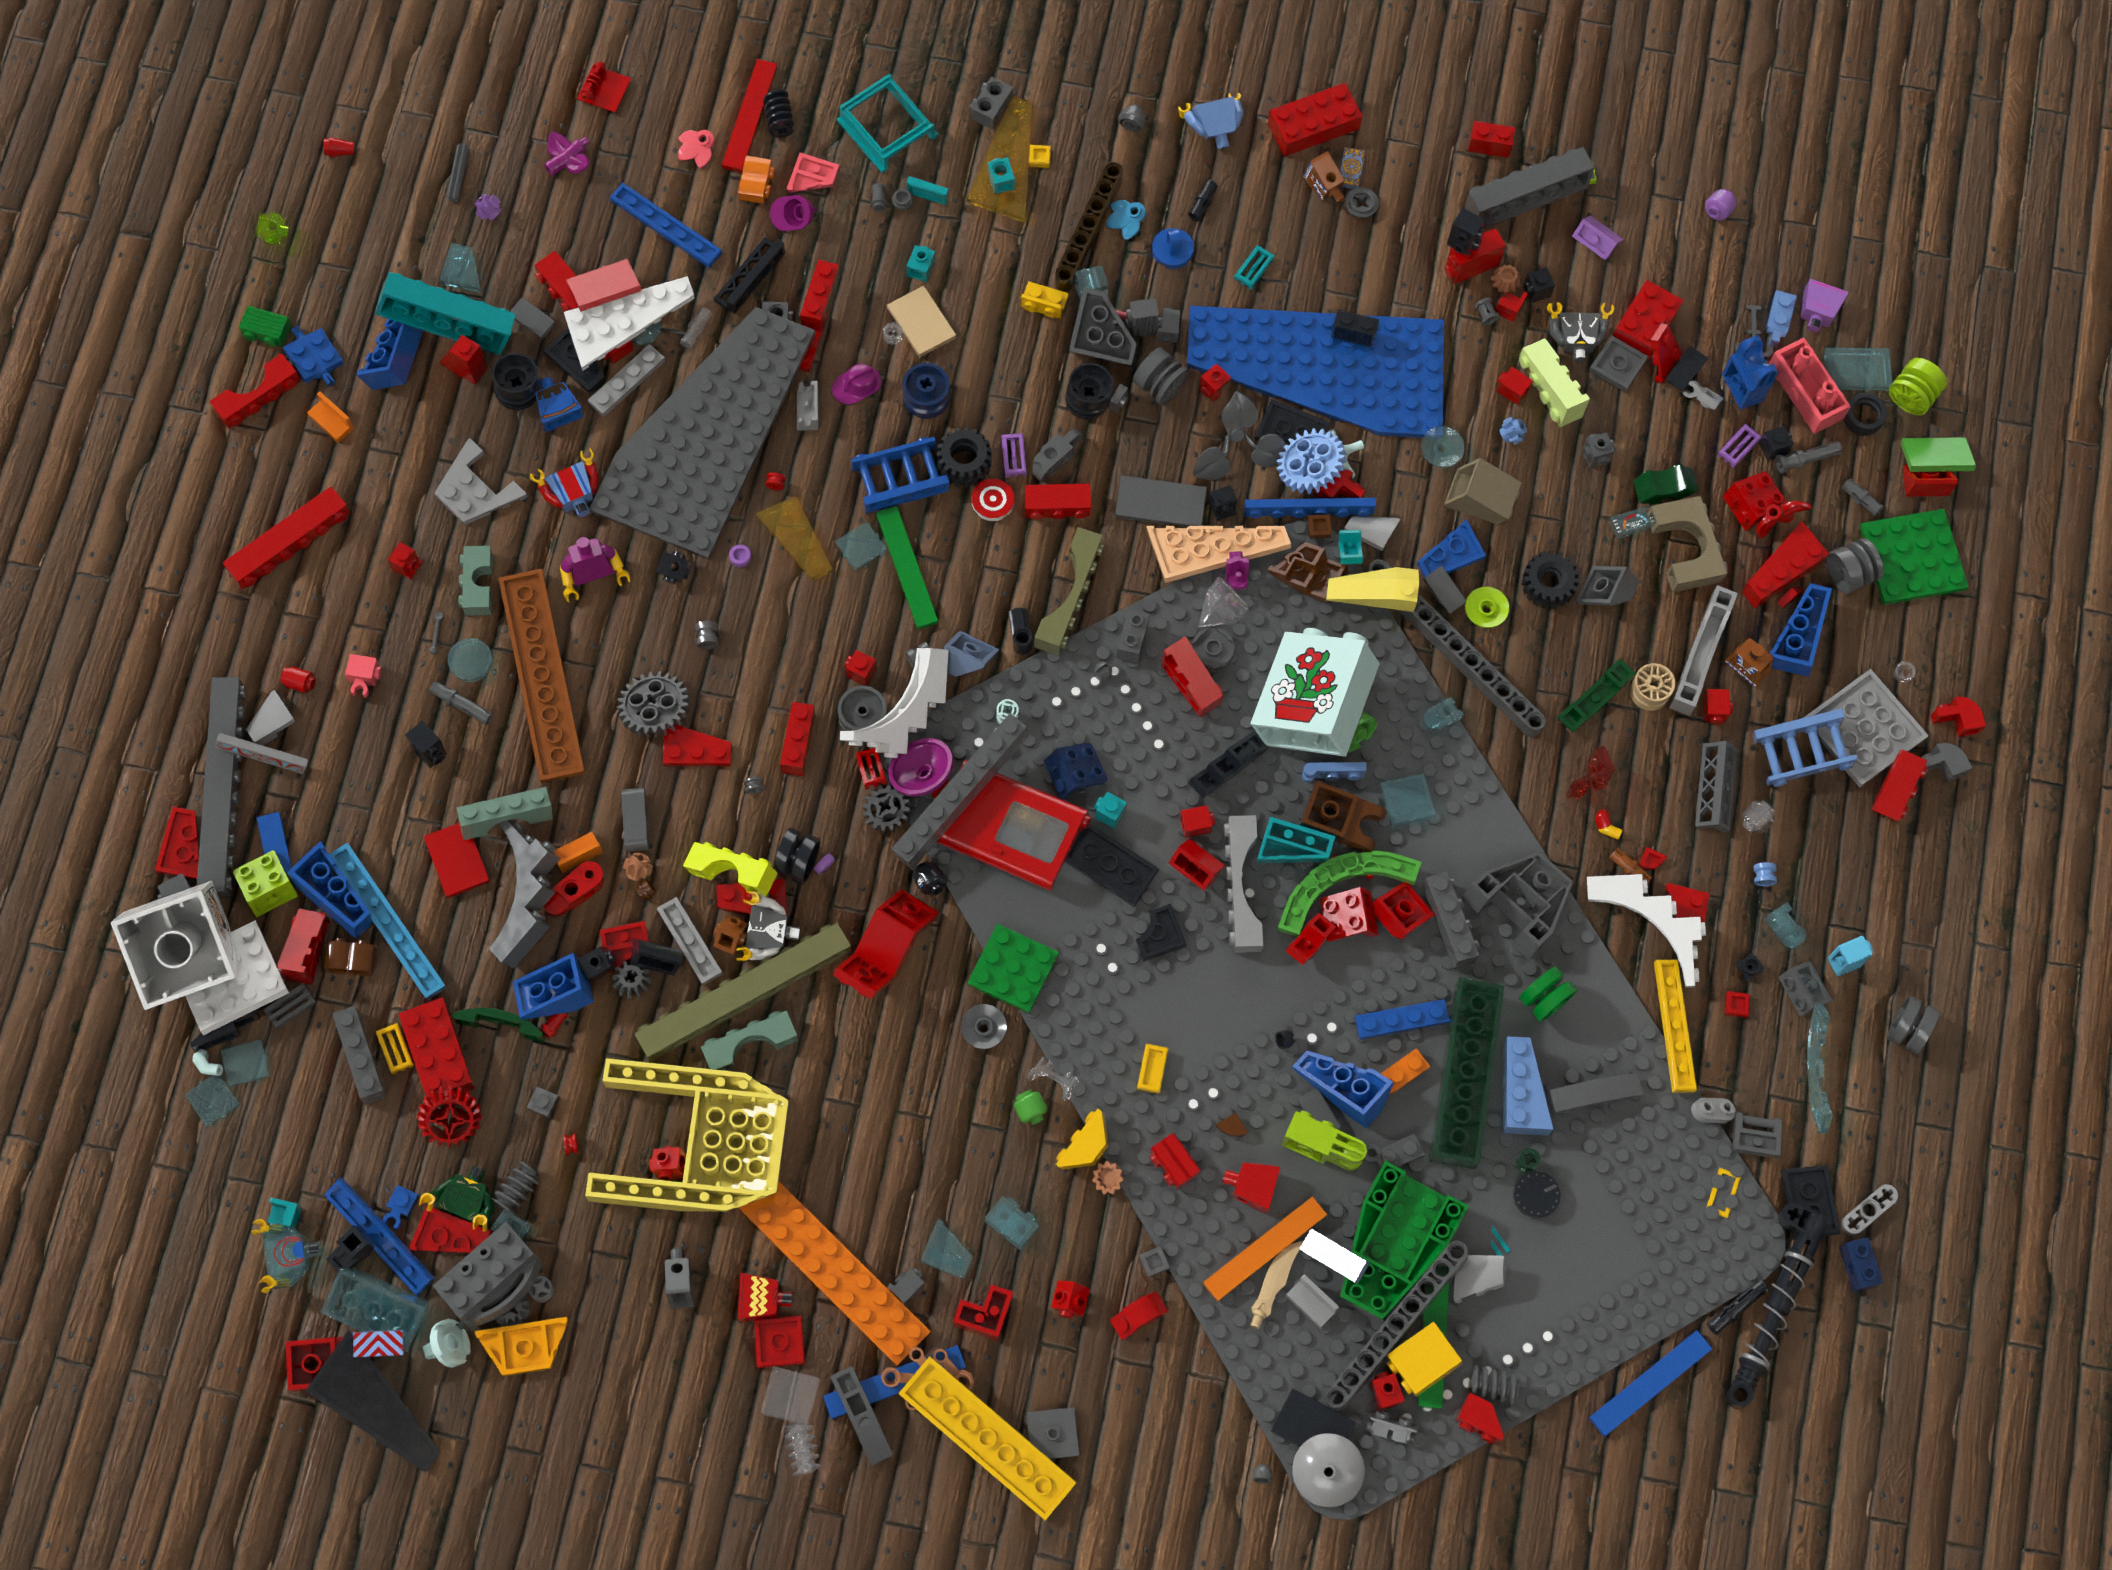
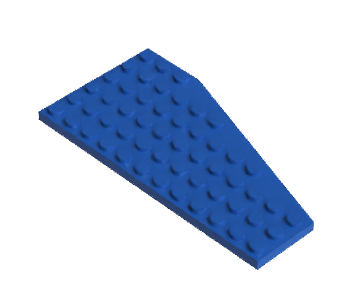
[1187,306,1444,439]

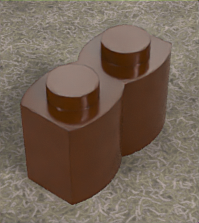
[324,938,376,976]

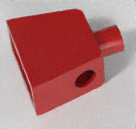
[1222,1163,1280,1214]

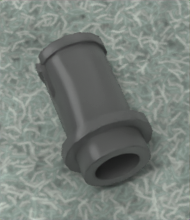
[871,183,887,212]

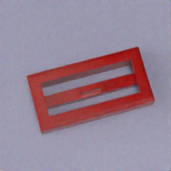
[855,748,887,790]

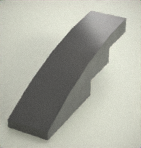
[1547,1073,1644,1113]

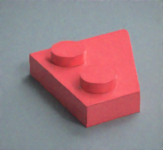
[787,153,840,193]

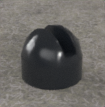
[1275,1030,1295,1050]

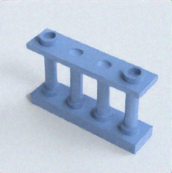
[1753,708,1857,787]

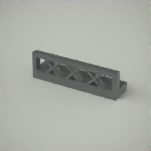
[1695,741,1737,833]

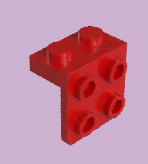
[1722,471,1787,531]

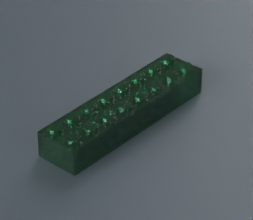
[1429,977,1505,1170]

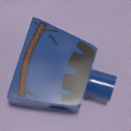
[535,377,584,432]

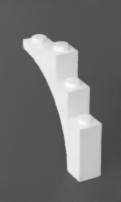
[840,648,948,758]
[1587,874,1706,988]

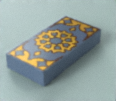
[1340,147,1365,189]

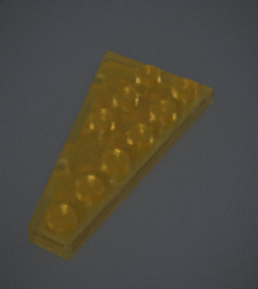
[967,96,1032,223]

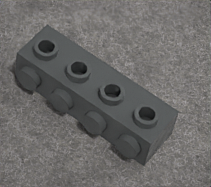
[1422,872,1480,969]

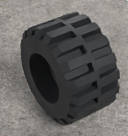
[937,427,991,488]

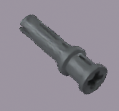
[1775,441,1842,473]

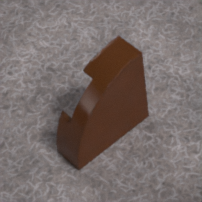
[1215,1113,1248,1137]

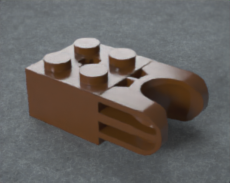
[1299,781,1387,852]

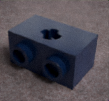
[1839,1237,1883,1293]

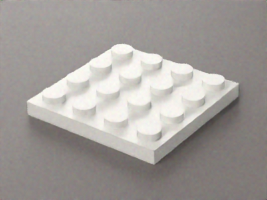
[185,920,289,1035]

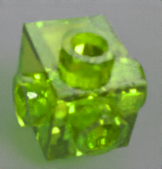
[256,212,289,245]

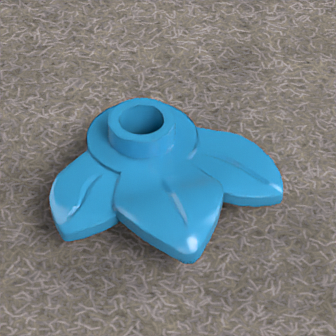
[1106,200,1146,240]

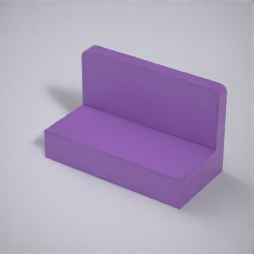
[1572,216,1624,260]

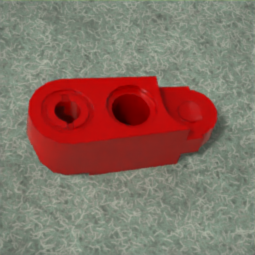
[544,861,604,917]

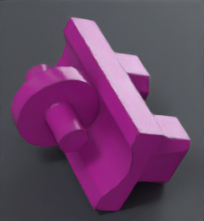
[1225,551,1249,591]

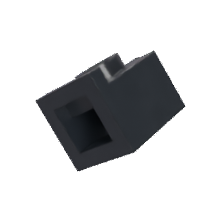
[1209,485,1237,521]

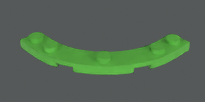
[1278,851,1422,937]

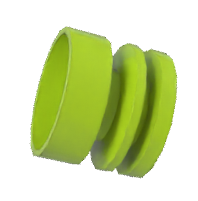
[1889,358,1948,416]

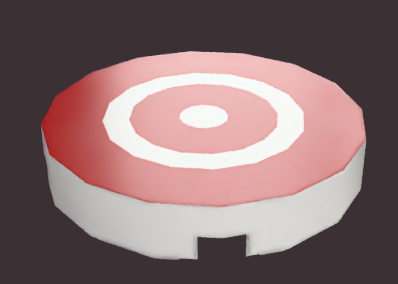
[972,479,1015,521]

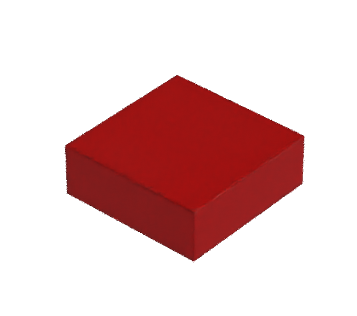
[1724,991,1750,1018]

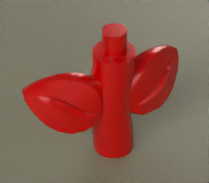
[1756,501,1812,538]

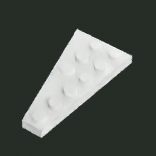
[564,276,695,371]

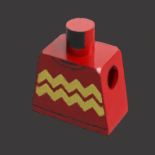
[738,1273,793,1322]

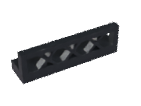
[713,237,785,315]

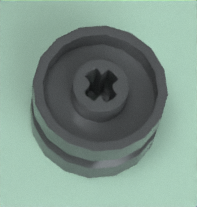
[837,685,887,731]
[1886,995,1940,1055]

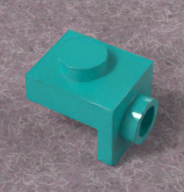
[1338,530,1363,564]

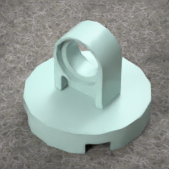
[423,1319,471,1368]

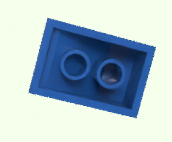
[513,953,594,1020]

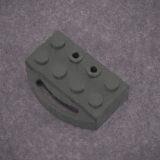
[433,1222,542,1327]

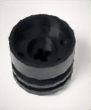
[492,353,540,410]
[1065,363,1114,420]

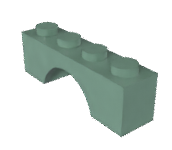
[456,787,553,840]
[701,1011,798,1071]

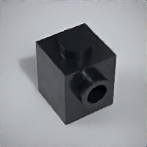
[1523,267,1555,303]
[1759,426,1793,461]
[577,946,617,981]

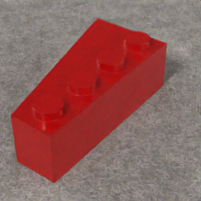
[1742,521,1829,609]

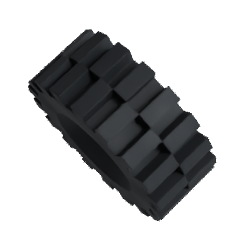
[1521,550,1579,609]

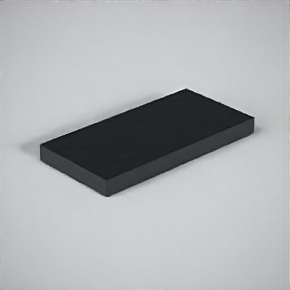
[1065,824,1159,907]

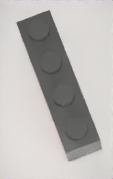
[333,1006,387,1105]

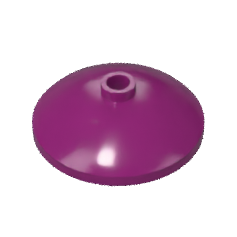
[888,738,954,796]

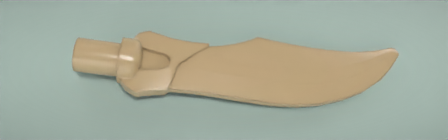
[1250,1241,1304,1329]

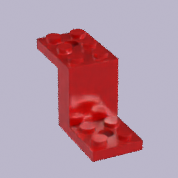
[833,889,940,999]

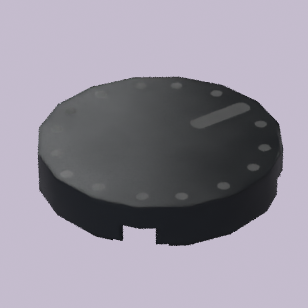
[1513,1171,1561,1219]

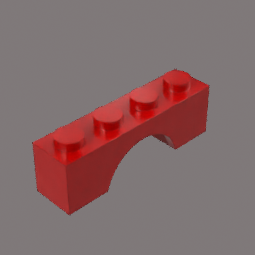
[209,353,300,429]

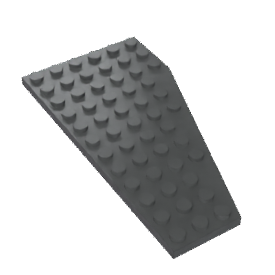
[589,307,815,560]

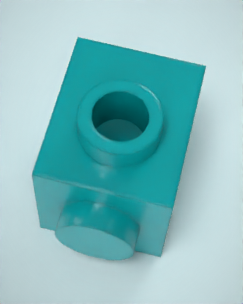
[906,245,935,283]
[1094,792,1127,829]

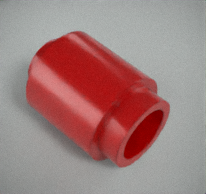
[280,666,316,694]

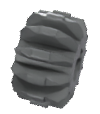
[612,961,652,1000]

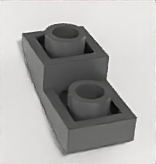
[510,298,556,339]

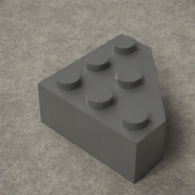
[1069,288,1138,368]

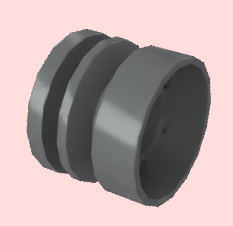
[1133,347,1190,406]
[1826,538,1884,594]

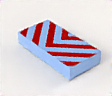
[353,1330,403,1357]

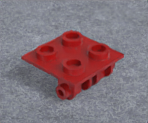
[577,61,631,113]

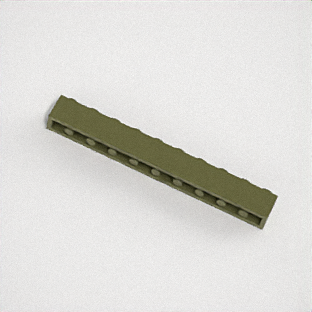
[634,923,852,1062]

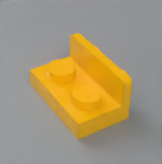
[1020,281,1069,319]

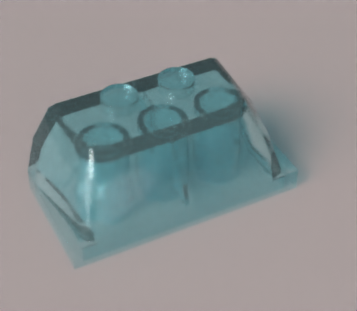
[320,1268,429,1352]

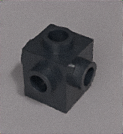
[655,551,691,584]

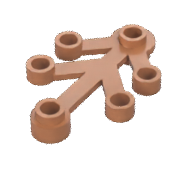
[881,1347,974,1410]

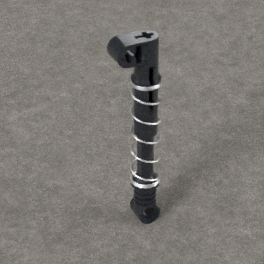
[1726,1203,1829,1409]

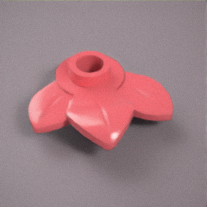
[678,130,715,169]

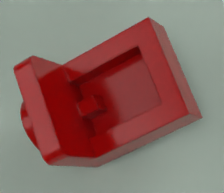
[1199,364,1231,402]

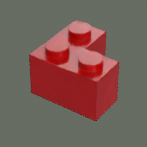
[953,1284,1013,1341]

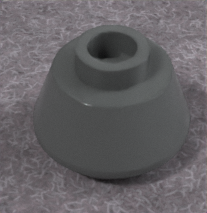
[1118,105,1145,132]

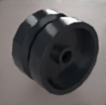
[773,828,821,885]

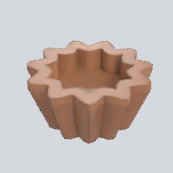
[1491,265,1521,293]
[1092,1161,1125,1194]

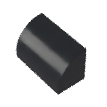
[631,939,682,976]

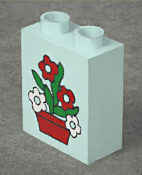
[1250,628,1380,757]

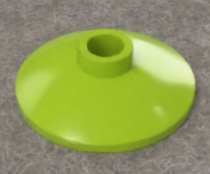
[1465,587,1509,628]

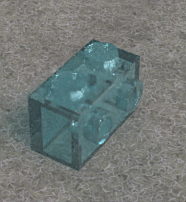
[985,1196,1039,1251]

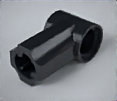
[1008,607,1033,655]

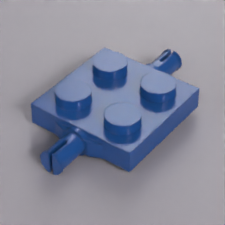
[283,326,343,387]

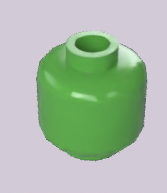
[1013,1089,1048,1126]

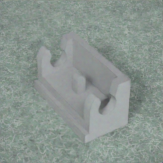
[797,381,819,431]

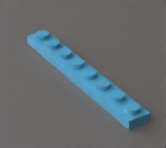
[329,843,446,1000]

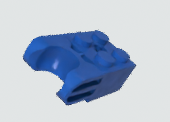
[1722,335,1778,410]

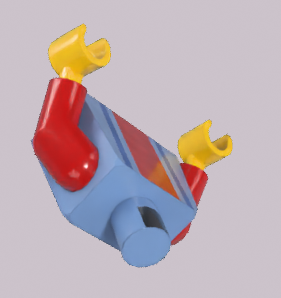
[530,448,599,517]

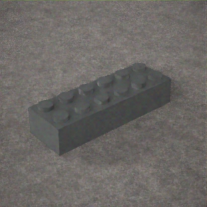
[1465,147,1594,228]

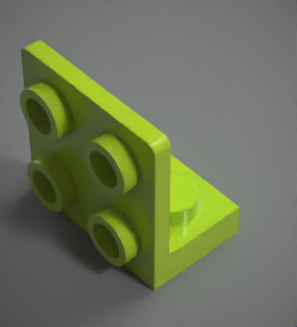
[233,850,298,917]

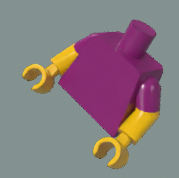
[560,537,630,602]

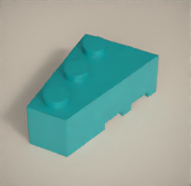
[1256,817,1335,863]

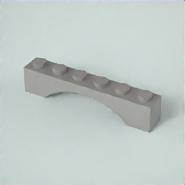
[1669,585,1738,716]
[1224,815,1263,953]

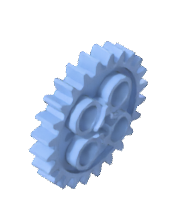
[1277,428,1347,494]

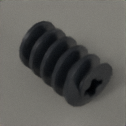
[763,89,794,138]

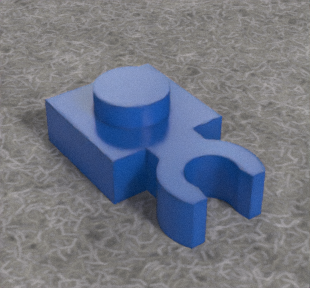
[382,1185,419,1230]

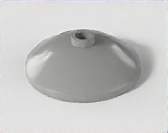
[1292,1433,1365,1507]

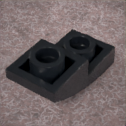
[1665,346,1708,392]

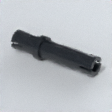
[1707,1279,1768,1335]

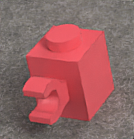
[345,654,382,698]

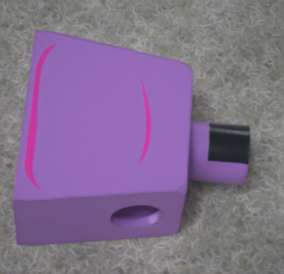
[1801,279,1848,333]

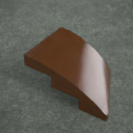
[1268,542,1348,604]

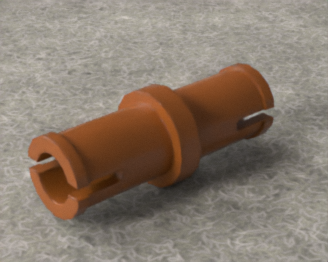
[1609,847,1652,883]

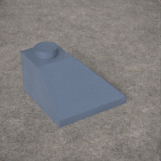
[944,631,999,677]

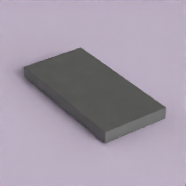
[1115,475,1207,528]

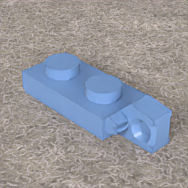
[1765,290,1797,348]

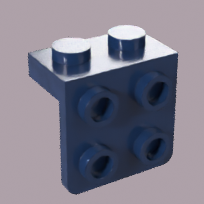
[1044,743,1108,800]

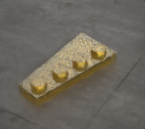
[756,496,833,580]

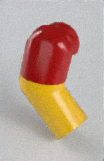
[1595,809,1622,840]

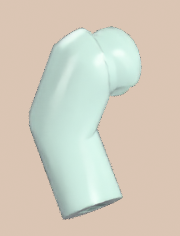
[193,1049,223,1076]

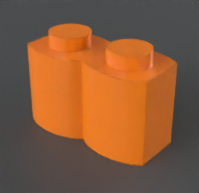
[738,156,775,204]

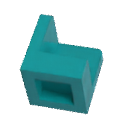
[268,1198,302,1231]

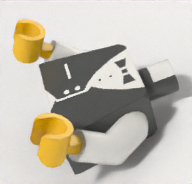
[736,890,801,961]

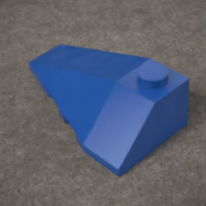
[1292,1051,1394,1129]

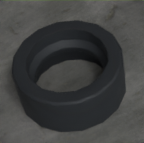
[1843,393,1887,436]

